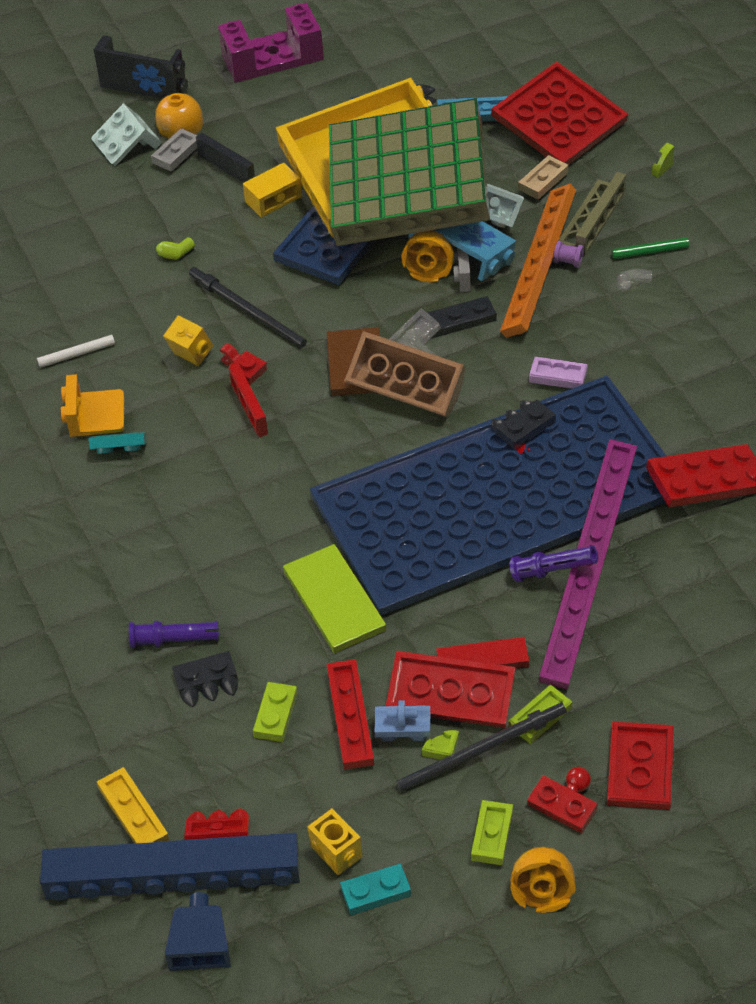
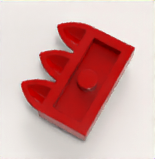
[184,808,250,840]

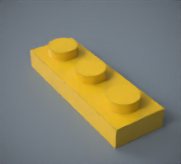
[97,767,169,843]

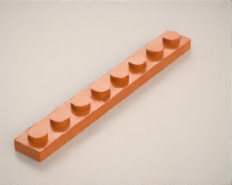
[500,183,576,338]

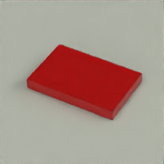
[607,721,674,810]

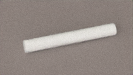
[37,335,115,368]

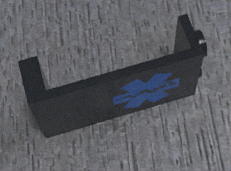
[93,35,188,99]

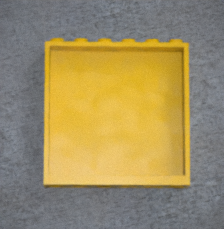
[276,78,432,238]

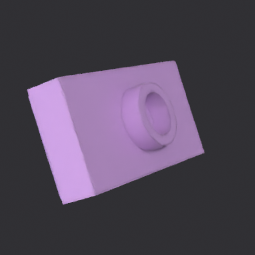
[529,357,588,388]

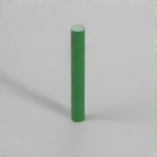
[612,237,689,260]

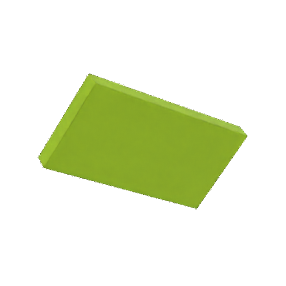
[283,544,387,653]

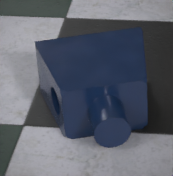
[165,892,231,971]

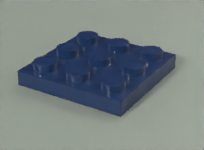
[273,207,376,285]

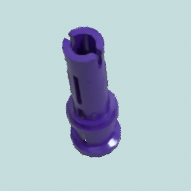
[510,545,598,582]
[129,621,219,648]

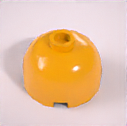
[155,93,204,139]
[401,230,454,283]
[510,847,576,913]

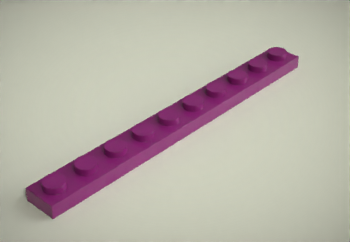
[539,439,637,690]

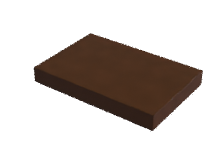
[327,327,380,396]

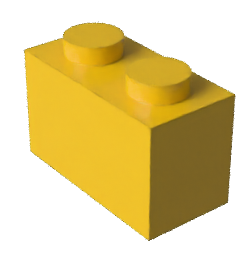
[243,163,302,218]

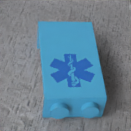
[408,221,516,281]

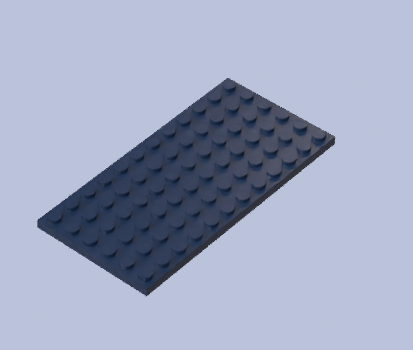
[310,375,666,616]

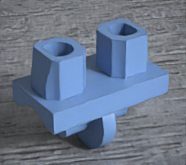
[375,700,430,741]

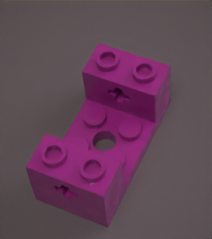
[218,3,324,83]

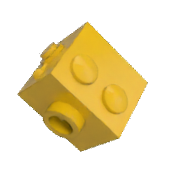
[163,315,214,366]
[307,809,363,875]

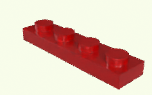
[327,659,375,770]

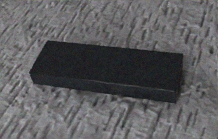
[196,132,255,183]

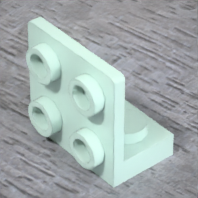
[91,103,162,166]
[487,184,524,228]

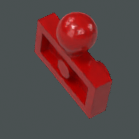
[527,767,598,833]

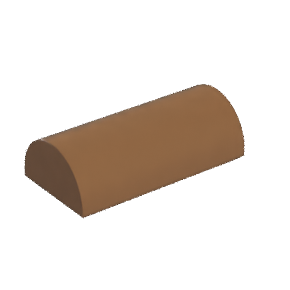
[344,331,465,417]

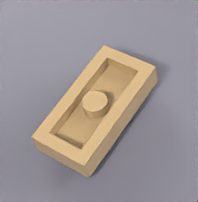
[518,155,568,199]

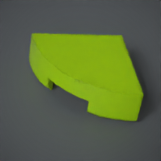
[651,143,674,178]
[422,730,459,760]

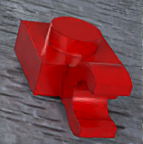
[220,343,267,385]

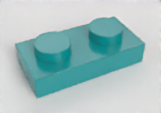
[89,432,147,453]
[340,863,412,916]

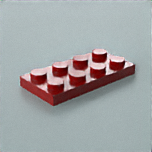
[646,444,756,507]
[386,651,516,728]

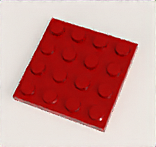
[491,61,628,165]

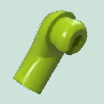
[156,237,195,260]

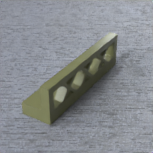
[559,172,626,257]

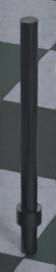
[189,267,307,348]
[396,702,567,792]

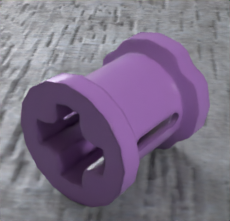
[553,240,584,268]

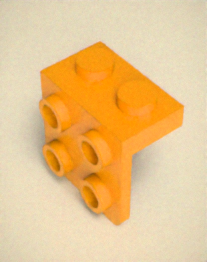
[61,374,124,437]

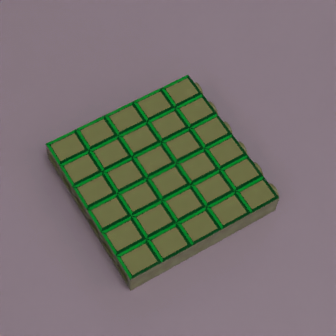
[329,98,490,246]

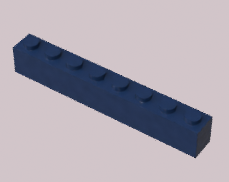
[40,833,300,901]

